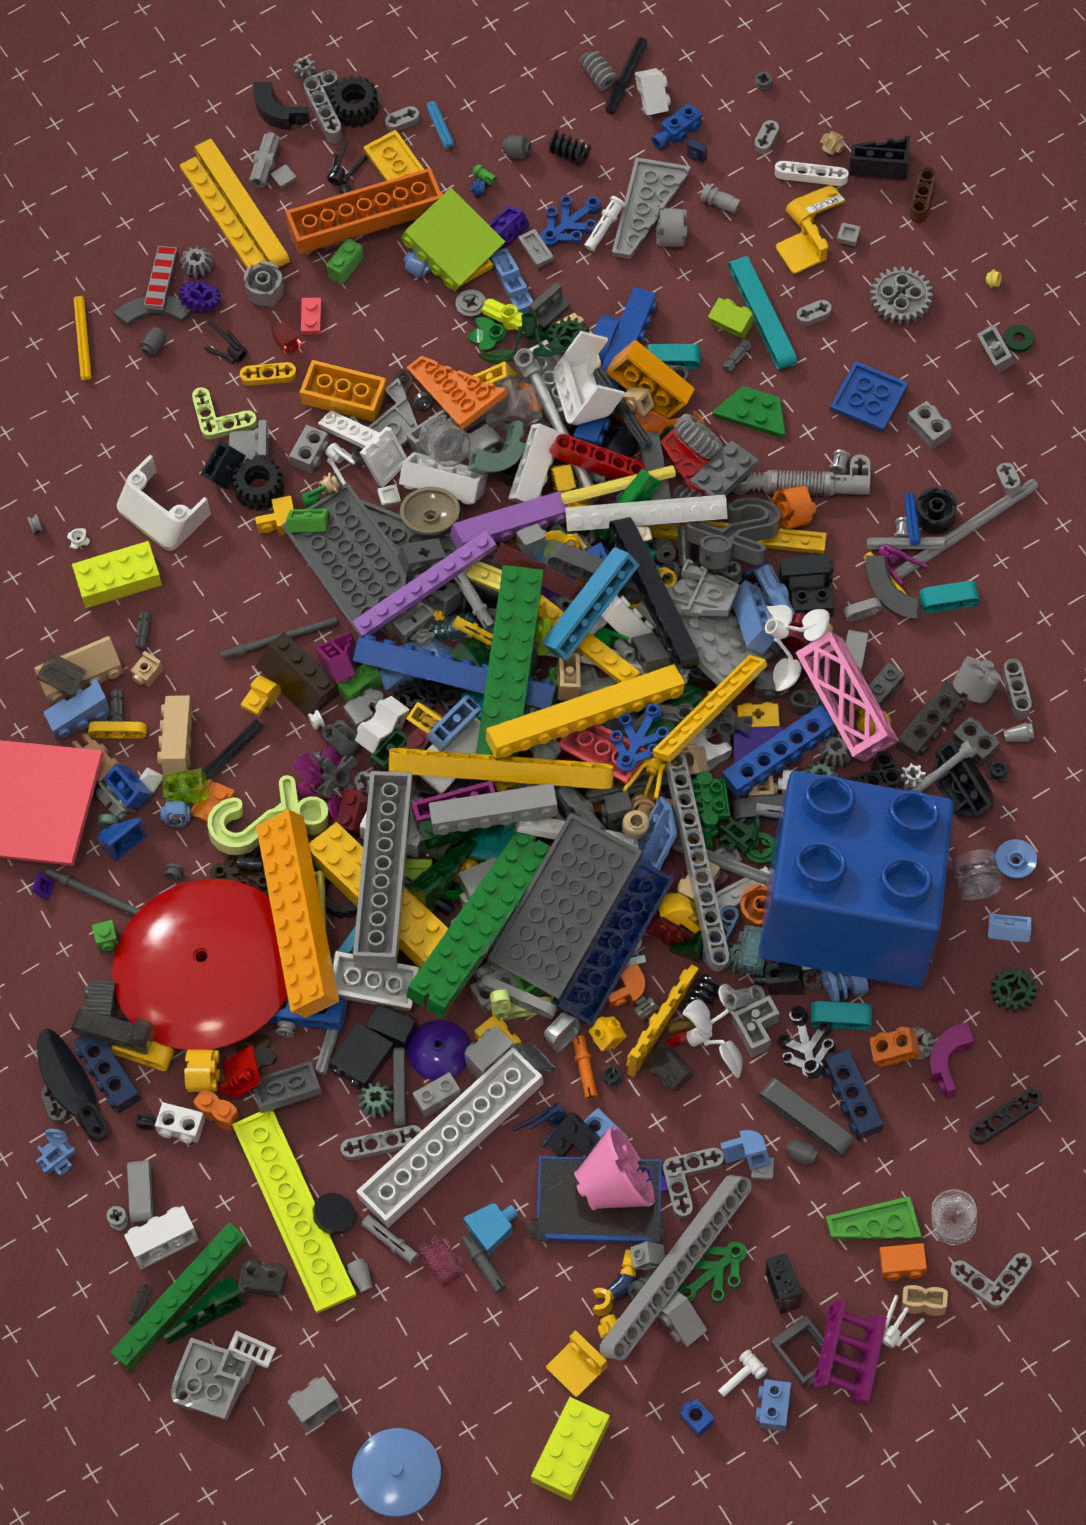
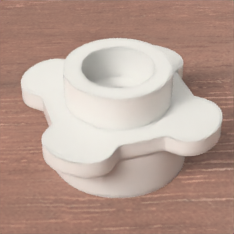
[67,528,90,549]

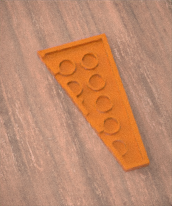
[407,356,509,430]

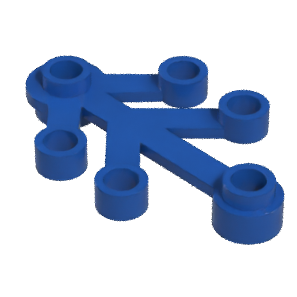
[540,196,601,247]
[610,704,669,772]

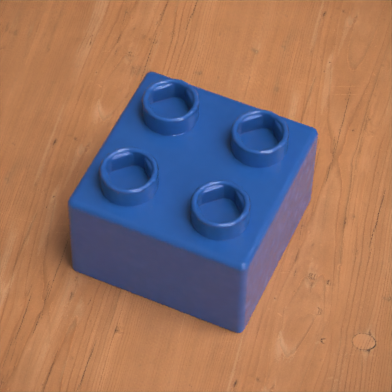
[758,771,954,987]

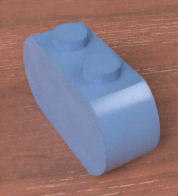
[426,695,483,751]

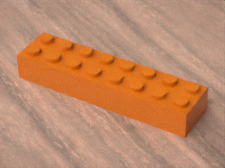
[285,168,442,254]

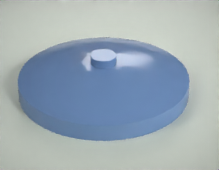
[352,1428,442,1518]

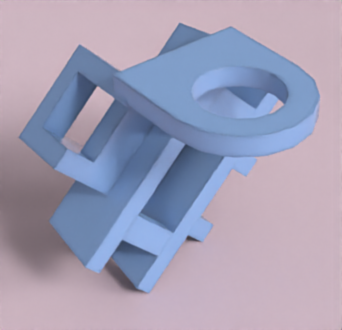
[36,1129,76,1177]

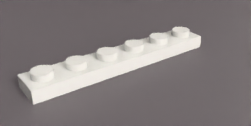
[517,818,639,849]

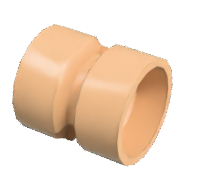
[630,792,655,818]

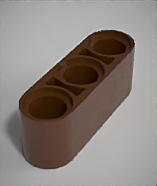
[910,167,936,223]

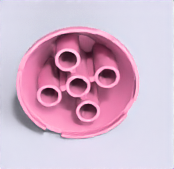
[574,1127,655,1211]

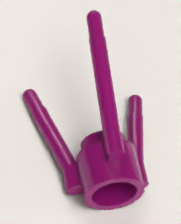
[878,544,929,585]

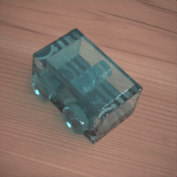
[734,925,765,975]

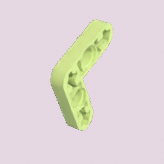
[192,387,257,440]
[490,990,553,1020]

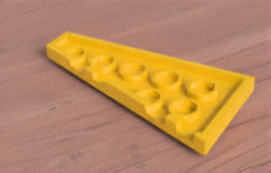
[626,964,699,1078]

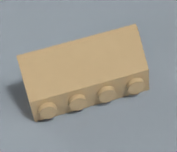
[34,636,124,705]

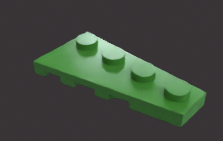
[826,1196,922,1239]

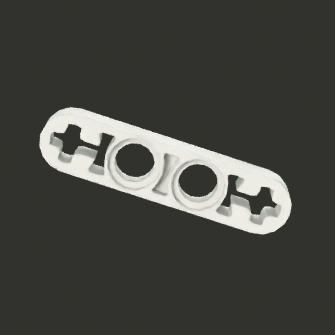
[775,161,849,186]

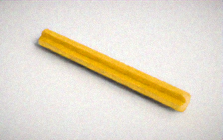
[74,296,92,381]

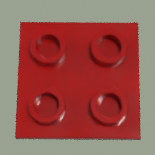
[219,1045,261,1101]

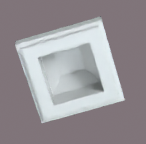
[139,767,164,794]

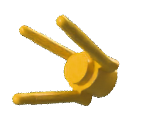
[622,757,666,799]

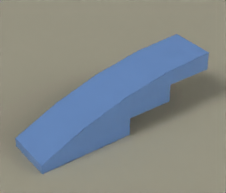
[490,248,533,314]

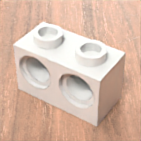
[155,1102,206,1144]

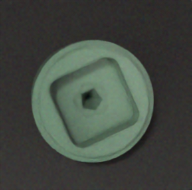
[97,814,119,829]

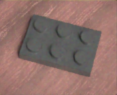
[690,440,760,497]
[253,1061,322,1113]

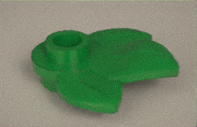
[467,317,506,351]

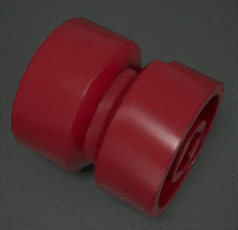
[782,613,809,652]

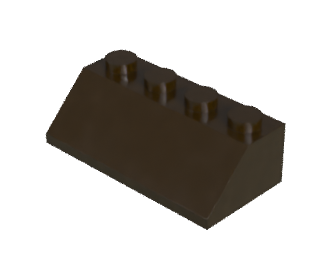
[256,632,340,719]

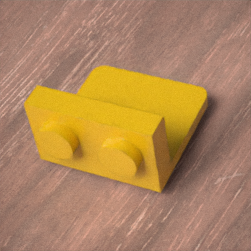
[776,219,829,274]

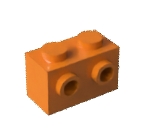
[879,1243,927,1281]

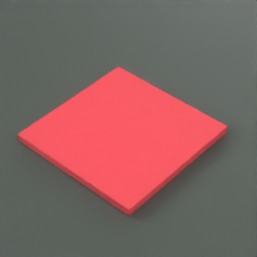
[0,740,104,866]

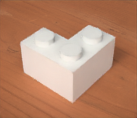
[634,68,671,115]
[355,696,410,753]

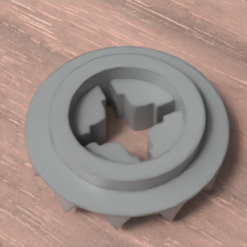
[455,290,486,318]
[901,1026,934,1060]

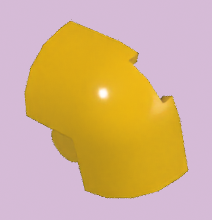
[656,893,700,934]

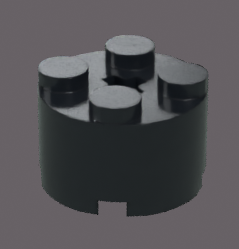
[917,487,957,535]

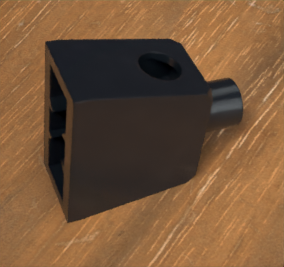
[754,962,804,995]

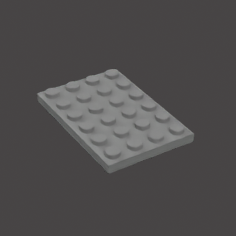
[636,577,773,686]

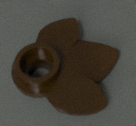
[236,1035,277,1075]

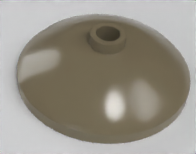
[400,487,460,535]

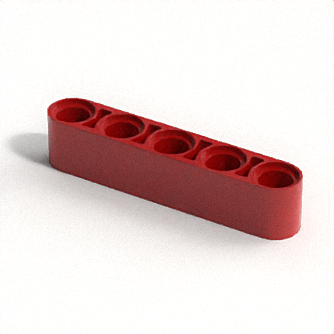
[549,434,646,480]

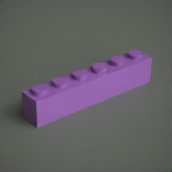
[450,491,568,549]

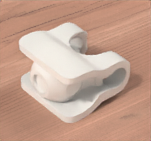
[689,728,733,772]

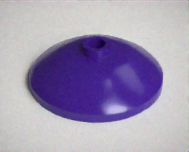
[408,1020,470,1081]

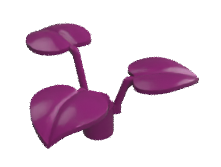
[291,746,344,822]

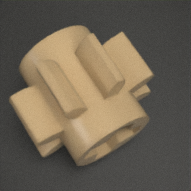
[820,131,845,155]

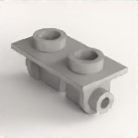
[96,782,135,821]

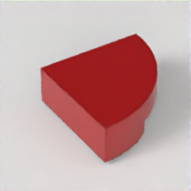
[663,1032,688,1049]

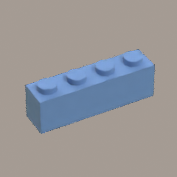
[732,580,775,654]

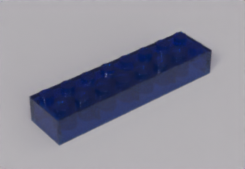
[551,858,674,1026]

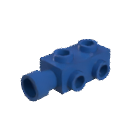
[651,103,702,150]

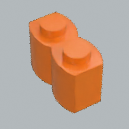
[193,1089,240,1131]

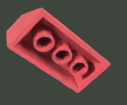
[558,724,647,784]

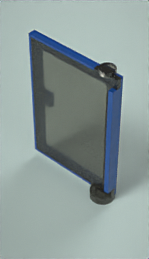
[530,1156,665,1244]

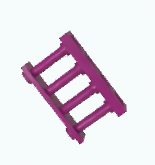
[813,1300,887,1404]

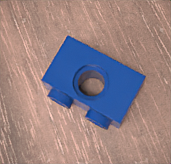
[103,764,152,809]

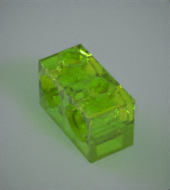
[162,768,209,803]

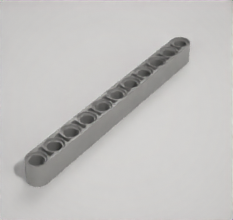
[665,752,729,972]
[600,1175,752,1360]

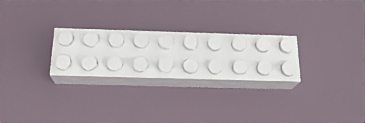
[356,1047,544,1228]

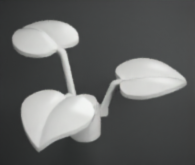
[765,605,830,692]
[683,984,743,1079]

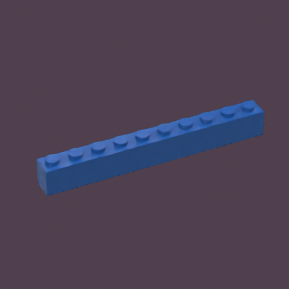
[574,287,658,447]
[352,634,557,709]

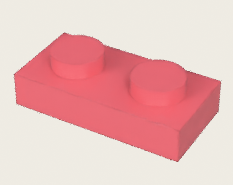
[301,298,322,335]

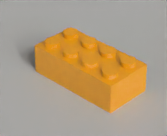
[606,340,695,418]
[300,360,387,422]

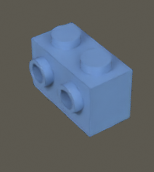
[755,1379,791,1431]

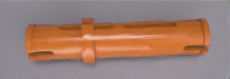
[572,1035,598,1100]

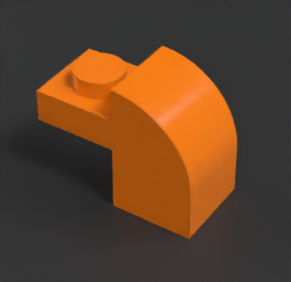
[606,963,645,1008]

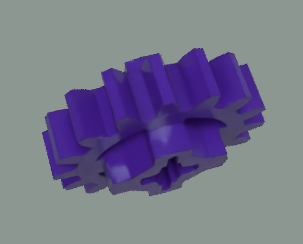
[178,280,221,313]

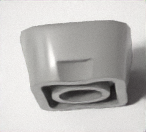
[544,1012,581,1053]

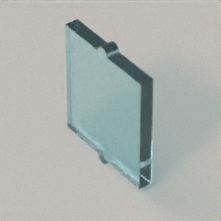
[514,1043,556,1071]

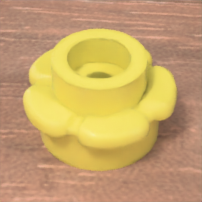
[986,269,1001,289]

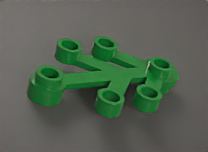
[678,1242,747,1303]

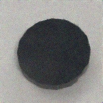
[312,1193,355,1235]

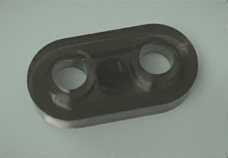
[387,370,413,406]

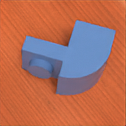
[720,1130,771,1170]

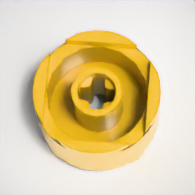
[185,1050,221,1092]

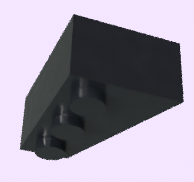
[849,136,910,179]

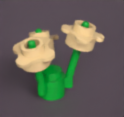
[301,472,340,509]

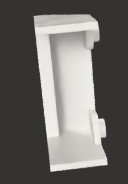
[553,331,625,425]
[117,455,211,551]

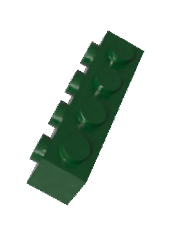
[418,819,504,850]

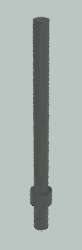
[220,617,338,659]
[45,868,140,916]

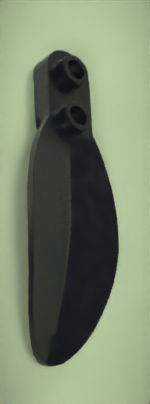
[37,1029,109,1142]

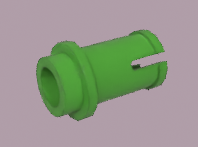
[472,164,497,186]

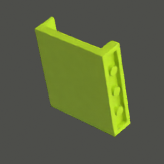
[401,188,505,292]

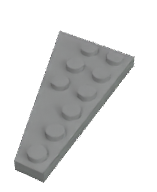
[612,157,691,259]

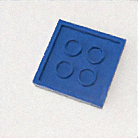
[830,361,908,432]

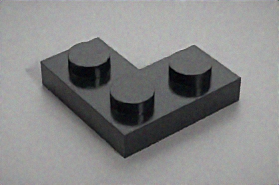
[546,1111,601,1157]

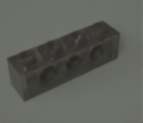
[896,681,966,761]

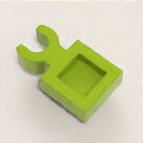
[535,618,551,656]

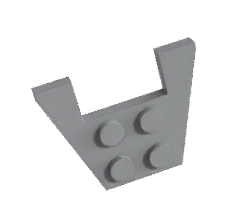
[349,378,418,448]
[671,559,739,616]

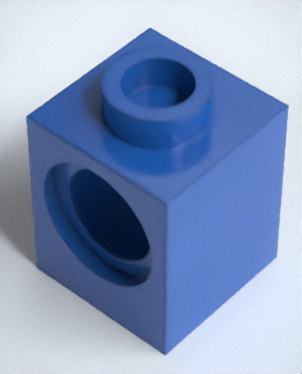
[680,1399,715,1438]

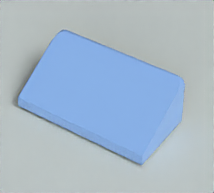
[988,914,1031,942]

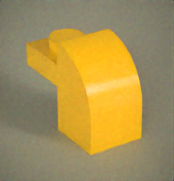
[255,496,294,536]
[240,676,281,717]

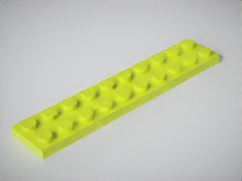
[232,1110,357,1314]

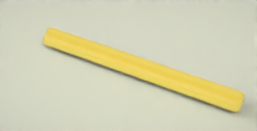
[561,465,676,504]

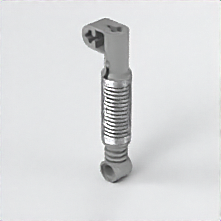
[732,454,870,497]

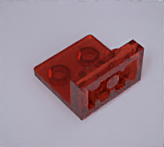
[638,903,694,945]

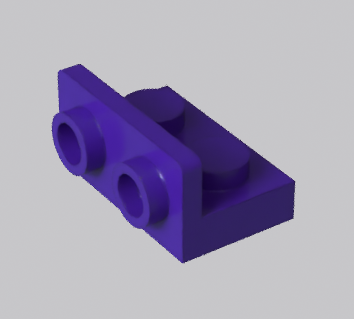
[488,205,529,248]

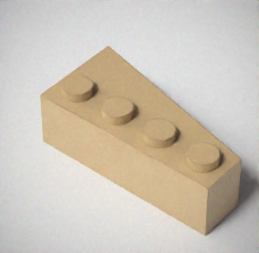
[157,695,192,785]

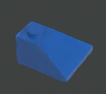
[97,817,147,862]

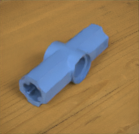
[755,565,795,615]

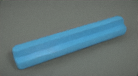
[427,101,454,149]

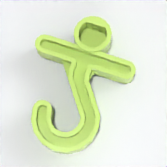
[207,775,329,855]

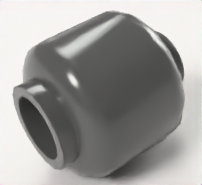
[502,134,532,160]

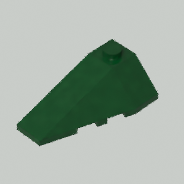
[405,839,478,909]
[164,1276,246,1345]

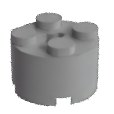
[656,208,687,247]
[244,261,284,307]
[462,424,505,461]
[953,656,1001,703]

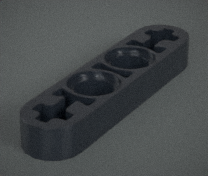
[970,1089,1042,1145]

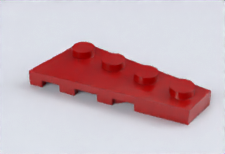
[660,428,709,496]

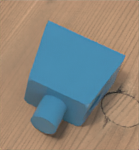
[463,1203,518,1256]

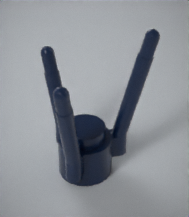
[513,1103,567,1147]

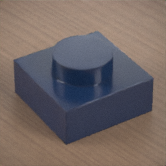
[687,139,707,163]

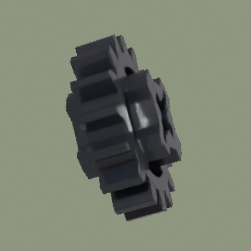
[393,679,436,721]

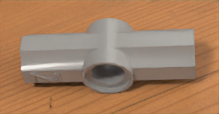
[249,132,280,188]

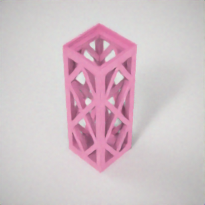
[796,631,899,762]

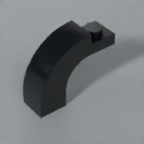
[253,82,310,130]

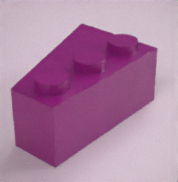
[315,632,358,683]

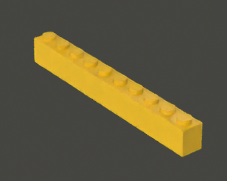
[486,664,685,759]

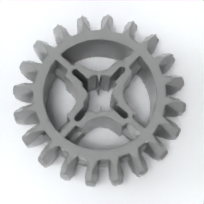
[674,413,723,459]

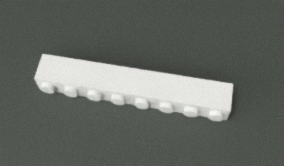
[565,495,728,532]

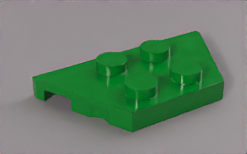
[713,386,785,439]

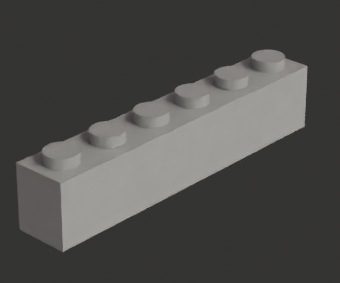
[429,783,558,835]

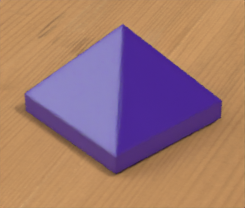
[32,872,55,900]

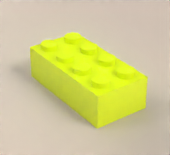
[72,541,162,608]
[531,1397,610,1501]

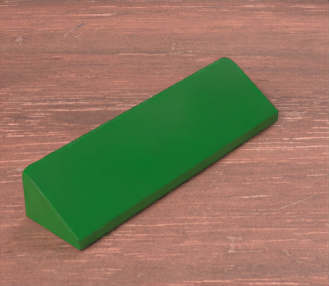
[594,469,661,544]

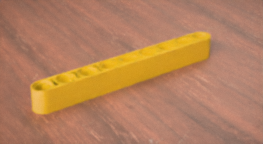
[194,138,290,268]

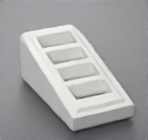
[227,1331,276,1368]

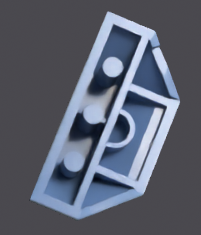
[381,638,454,693]
[634,796,679,876]

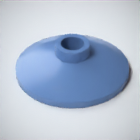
[995,839,1037,879]

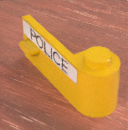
[786,185,845,228]

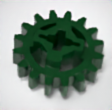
[548,316,589,357]
[990,966,1037,1013]

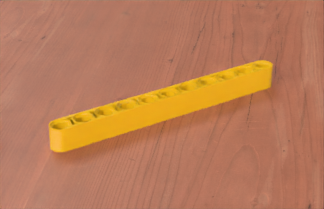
[389,748,614,789]

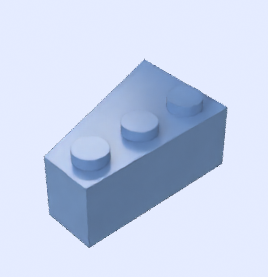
[44,679,111,740]

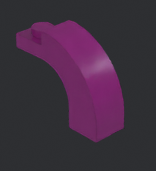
[929,1022,974,1099]

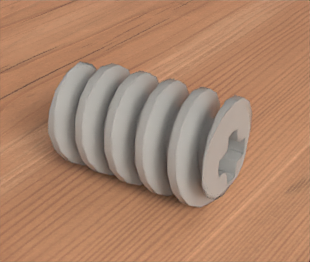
[579,51,617,92]

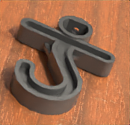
[685,498,781,569]

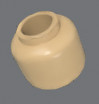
[622,810,649,840]

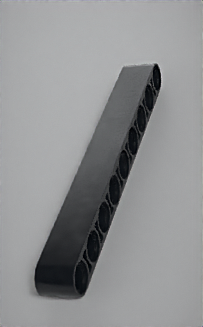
[609,517,699,670]

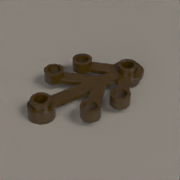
[210,848,268,890]

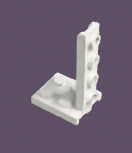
[318,410,407,487]

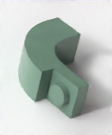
[467,420,526,474]

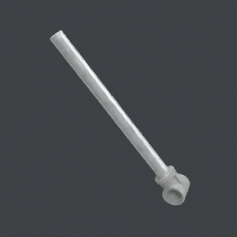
[515,348,600,503]

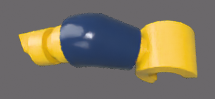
[592,1249,637,1316]

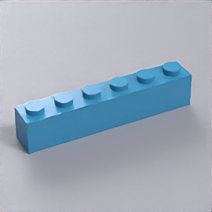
[541,547,640,661]

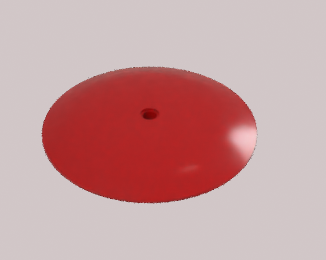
[112,879,288,1050]

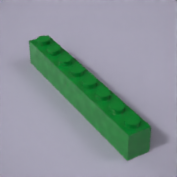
[110,1223,248,1372]

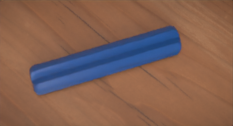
[904,493,921,546]

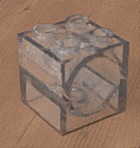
[486,375,543,432]

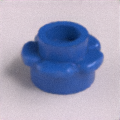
[471,178,485,197]

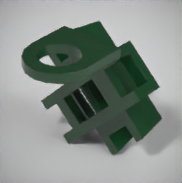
[719,816,760,853]

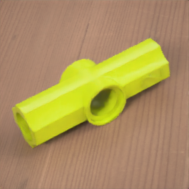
[482,299,539,334]

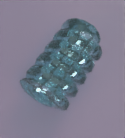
[432,612,476,641]

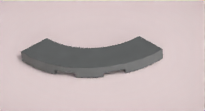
[114,296,193,326]
[866,555,921,619]

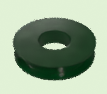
[1004,325,1034,353]

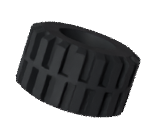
[330,76,379,128]
[233,456,284,511]

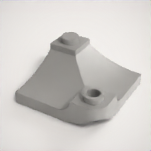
[171,1338,256,1421]

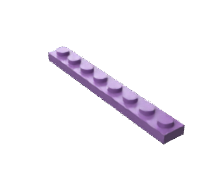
[352,530,498,638]

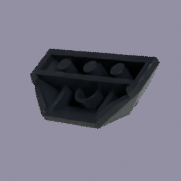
[934,739,994,818]

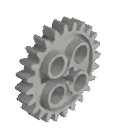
[870,266,933,325]

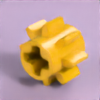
[598,1314,619,1339]

